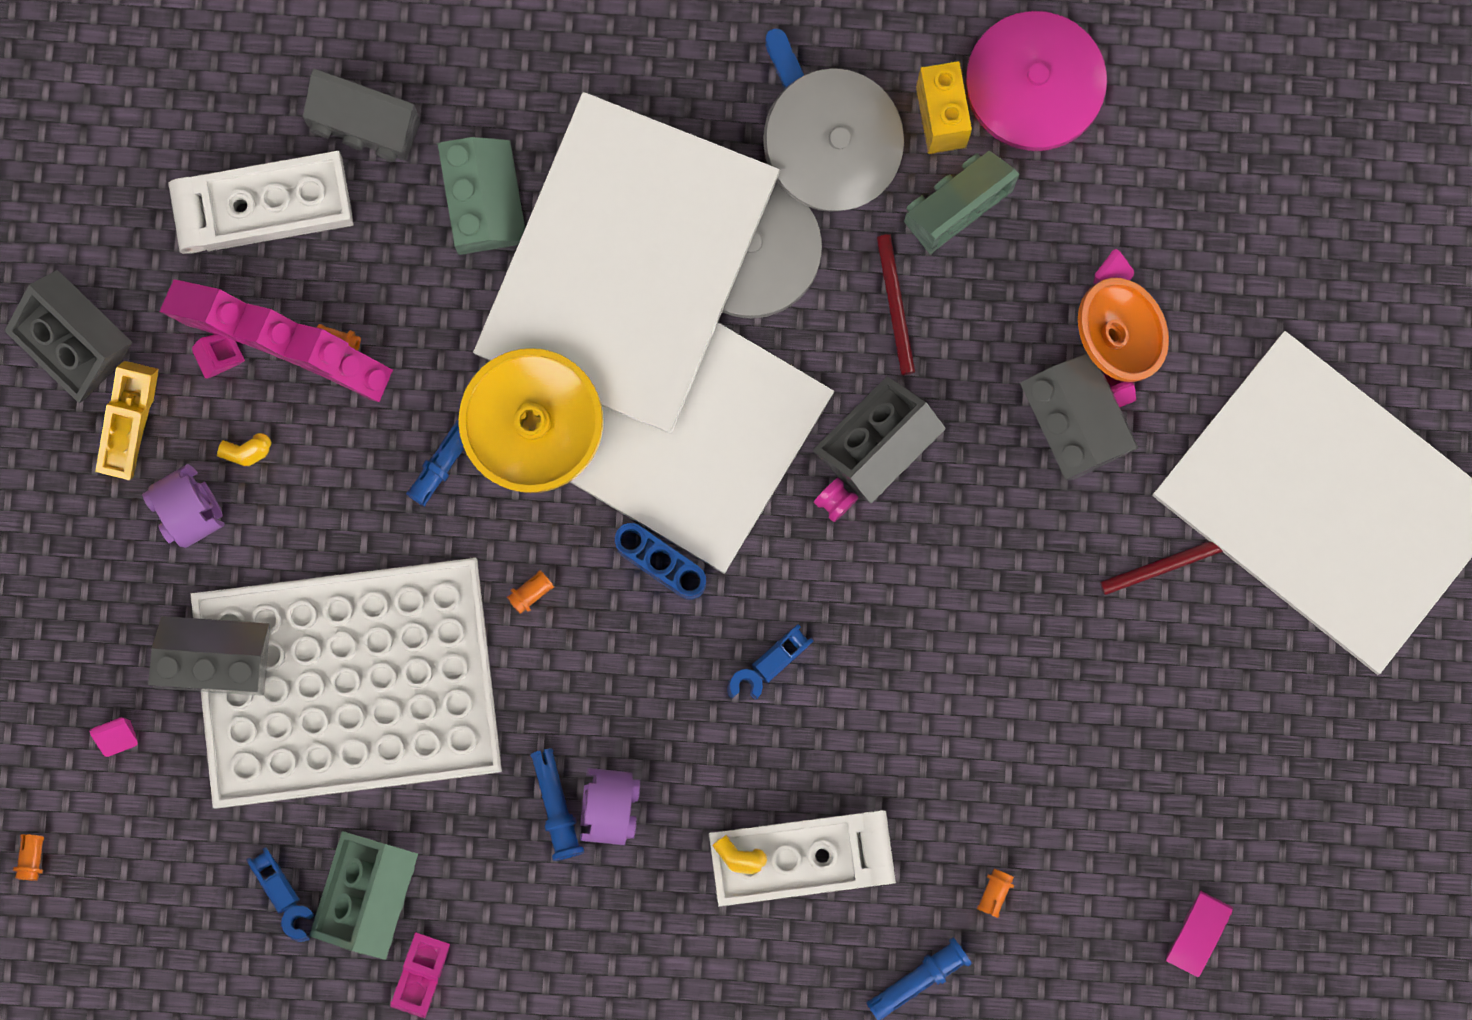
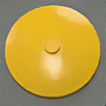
[459,348,604,493]

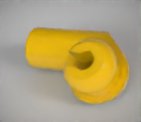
[217,433,271,466]
[712,835,767,874]

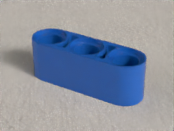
[615,523,706,600]

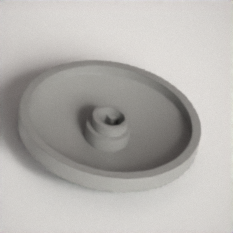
[763,69,904,211]
[722,182,822,318]

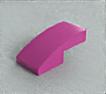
[1166,891,1233,978]
[391,932,450,1018]

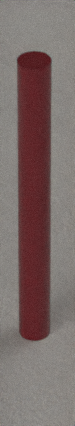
[877,234,915,375]
[1100,541,1223,595]

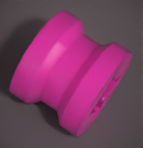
[813,477,859,523]

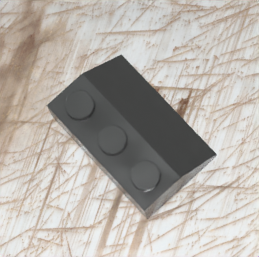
[303,69,421,162]
[4,270,133,403]
[1020,354,1139,480]
[812,376,946,504]
[148,616,270,696]

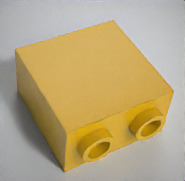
[916,61,972,154]

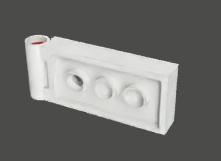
[168,151,354,254]
[709,810,896,907]

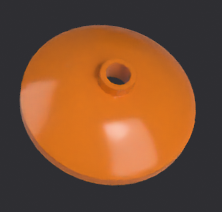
[1078,278,1169,382]

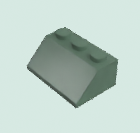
[437,137,525,255]
[904,150,1019,255]
[309,831,418,960]

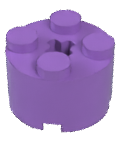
[142,464,224,548]
[580,768,640,845]

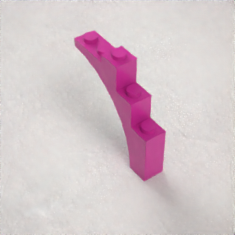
[159,279,393,402]

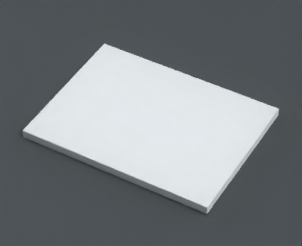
[473,92,780,434]
[570,323,834,574]
[1152,331,1472,675]
[191,558,502,809]

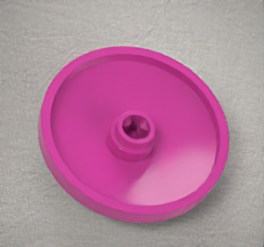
[966,11,1107,151]

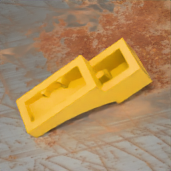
[95,361,159,480]

